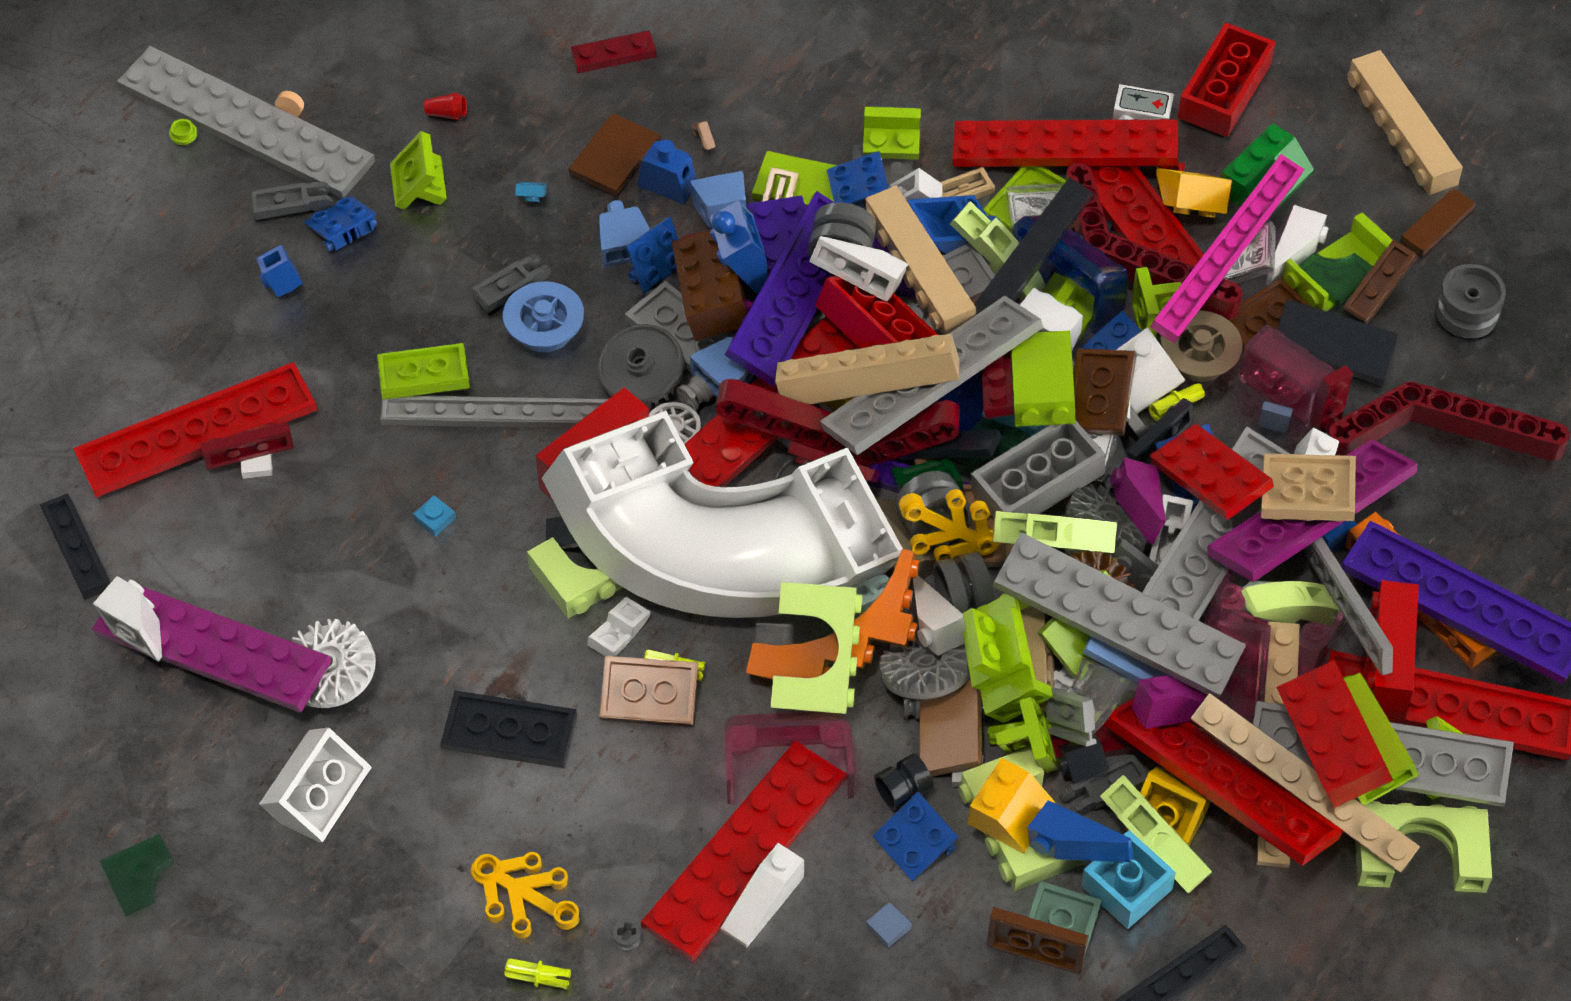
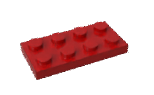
[1150,423,1274,520]

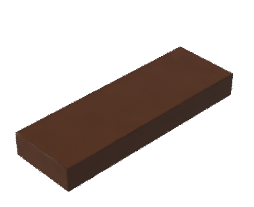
[1400,188,1476,257]
[1343,239,1418,324]

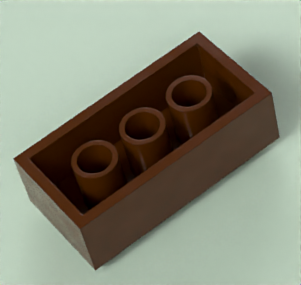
[672,229,748,342]

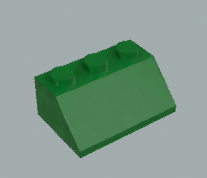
[1221,123,1314,210]

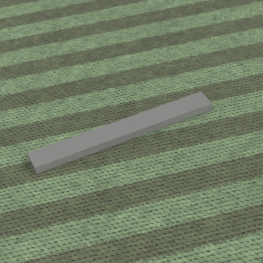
[380,396,608,428]
[1302,537,1393,675]

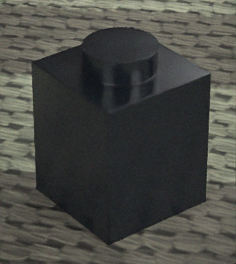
[1057,733,1110,783]

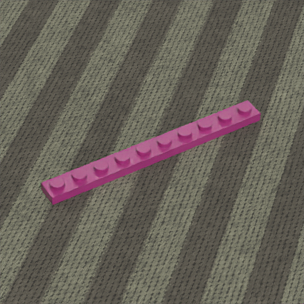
[1150,154,1305,343]

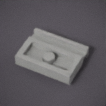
[1045,687,1096,747]

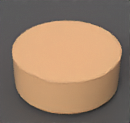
[275,91,304,117]

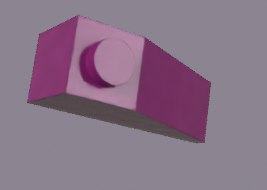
[1110,457,1166,544]
[1132,675,1226,729]

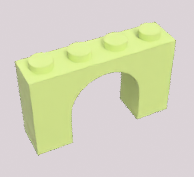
[527,537,623,619]
[771,582,862,714]
[958,746,1084,892]
[1356,801,1492,893]

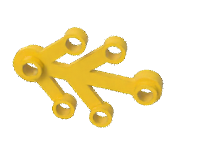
[899,489,999,561]
[471,852,580,939]

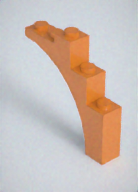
[746,549,920,680]

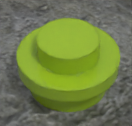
[169,119,197,145]

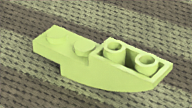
[950,201,1046,302]
[992,511,1117,553]
[1241,581,1347,629]
[1100,775,1212,893]

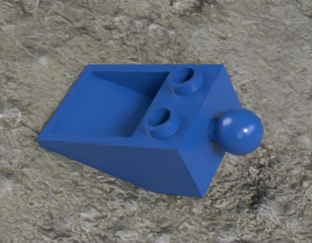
[906,195,1001,260]
[709,200,768,294]

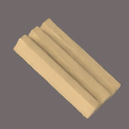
[762,167,799,201]
[940,167,995,199]

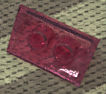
[1218,620,1271,719]

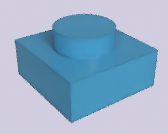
[515,182,547,201]
[413,496,456,537]

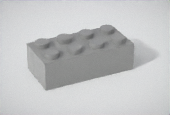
[971,420,1105,518]

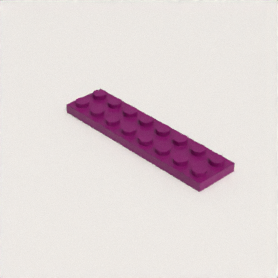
[1207,439,1417,582]
[92,580,331,713]

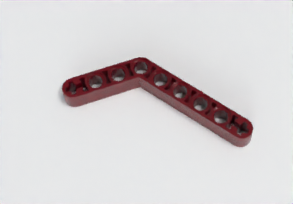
[1066,163,1243,320]
[716,379,960,466]
[1328,381,1570,461]

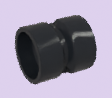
[874,753,933,810]

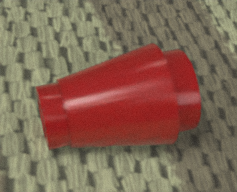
[424,92,467,120]

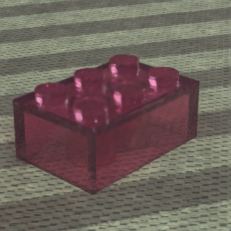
[1238,324,1335,428]

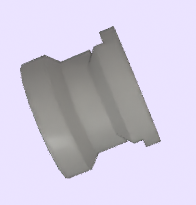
[676,375,713,411]

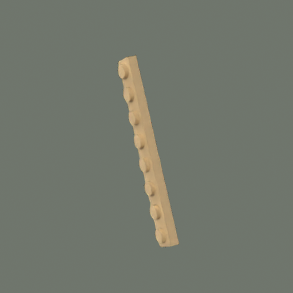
[1256,621,1300,868]
[1190,693,1420,874]

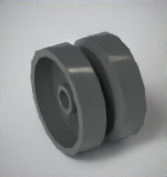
[808,202,876,269]
[1436,264,1506,338]
[895,471,972,549]
[933,551,995,614]

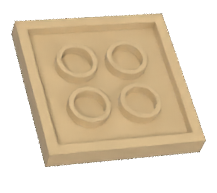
[1261,453,1356,522]

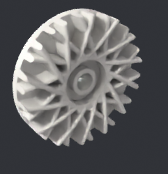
[292,619,376,708]

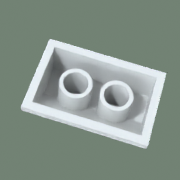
[259,727,372,842]

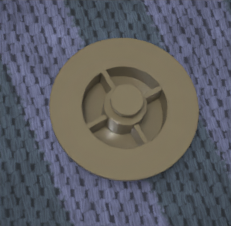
[1161,311,1243,382]

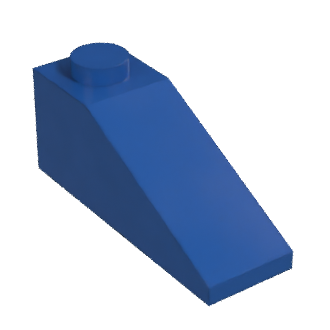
[1027,800,1133,862]

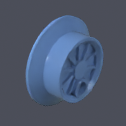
[503,281,584,352]

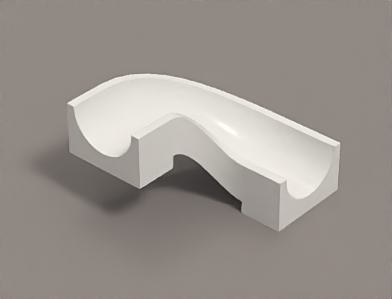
[542,411,903,618]

